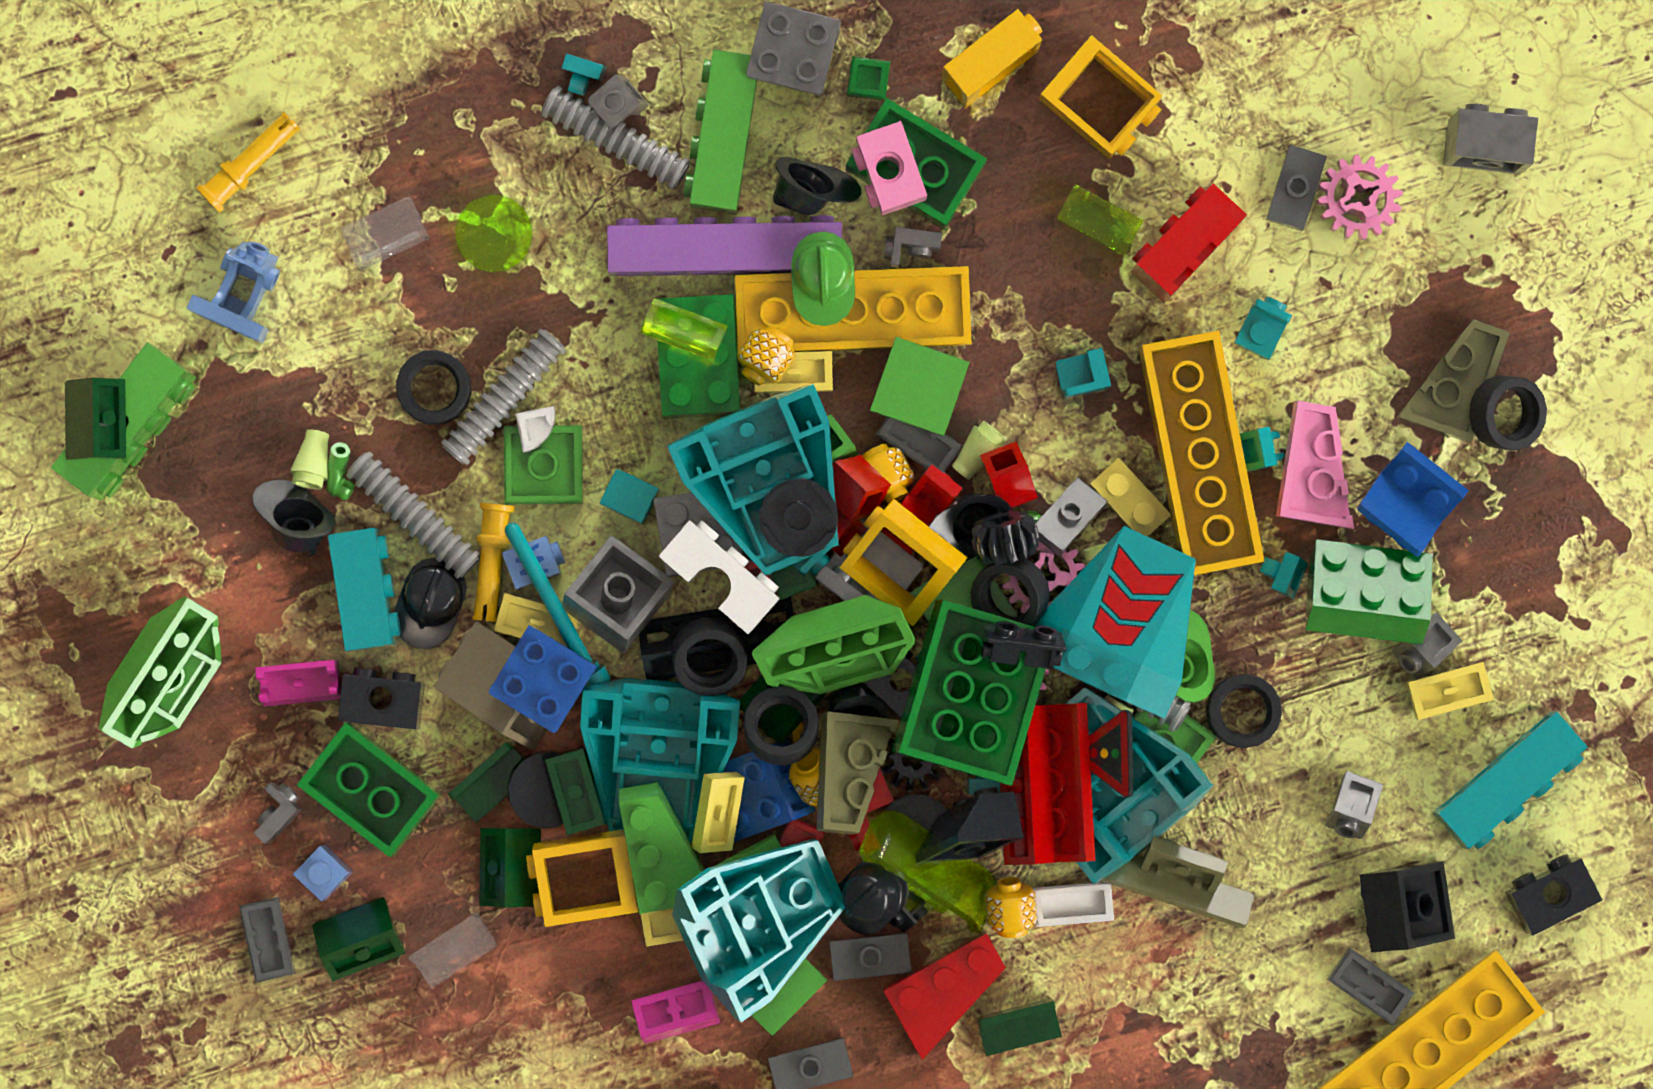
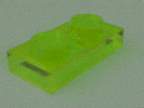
[1056,184,1144,256]
[640,298,728,361]

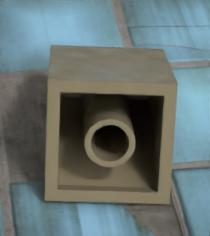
[433,621,547,751]

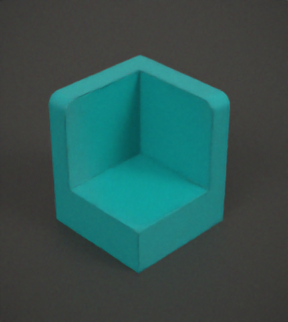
[1055,348,1111,399]
[600,469,660,525]

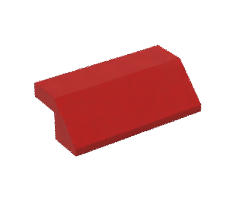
[1000,703,1095,865]

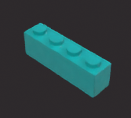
[1433,711,1588,850]

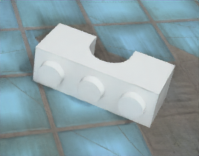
[659,520,780,634]

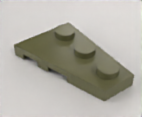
[1396,319,1510,443]
[817,711,899,835]

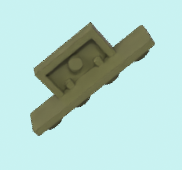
[1101,836,1254,929]

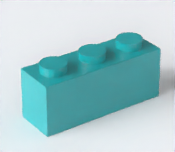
[328,528,401,652]

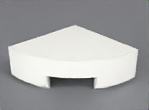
[516,406,555,453]

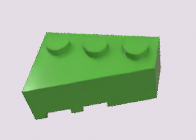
[619,782,706,914]

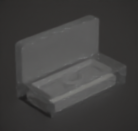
[341,196,430,271]
[408,912,498,988]

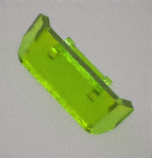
[859,810,996,933]

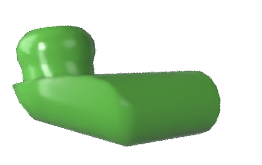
[327,442,355,500]

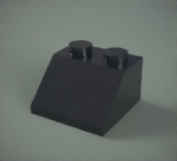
[915,787,1024,863]
[1359,861,1455,952]

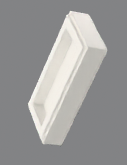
[1032,882,1114,927]

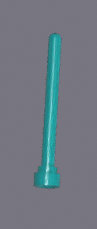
[505,522,611,691]

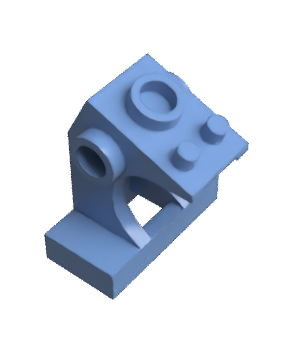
[186,241,280,344]

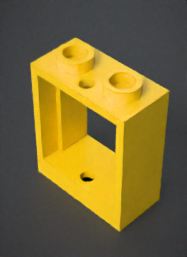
[941,9,1043,109]
[1039,35,1162,160]
[839,499,967,626]
[526,829,639,927]

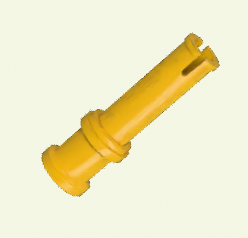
[196,112,301,213]
[472,502,515,622]

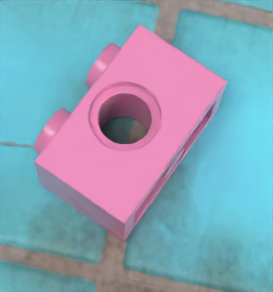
[851,121,927,215]

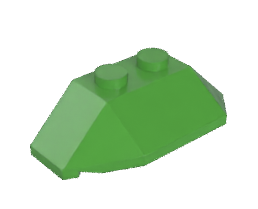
[752,595,915,694]
[99,596,222,748]

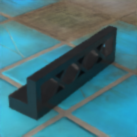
[639,597,794,680]

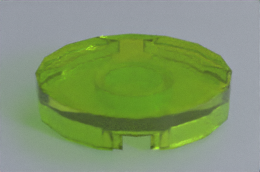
[455,194,533,273]

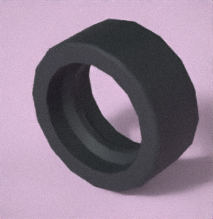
[396,350,472,425]
[1469,375,1547,451]
[970,559,1050,626]
[672,617,747,696]
[1205,674,1282,748]
[743,686,819,766]

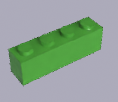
[684,49,757,215]

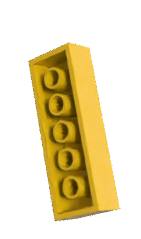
[1138,330,1264,576]

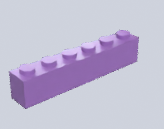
[607,215,842,276]

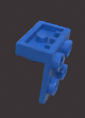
[1357,442,1469,557]
[489,625,597,733]
[723,738,816,842]

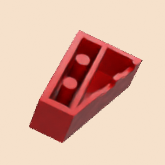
[1131,183,1247,304]
[883,931,1006,1060]

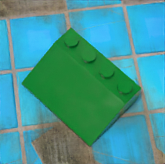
[892,600,1046,786]

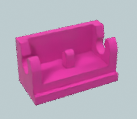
[255,660,341,707]
[631,981,720,1044]

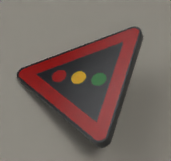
[1089,710,1133,798]

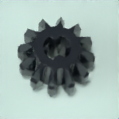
[971,510,1039,566]
[882,729,941,792]

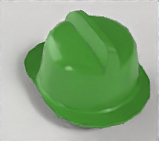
[791,232,855,326]
[1176,610,1215,703]

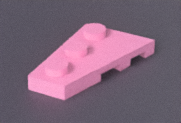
[1276,401,1354,529]

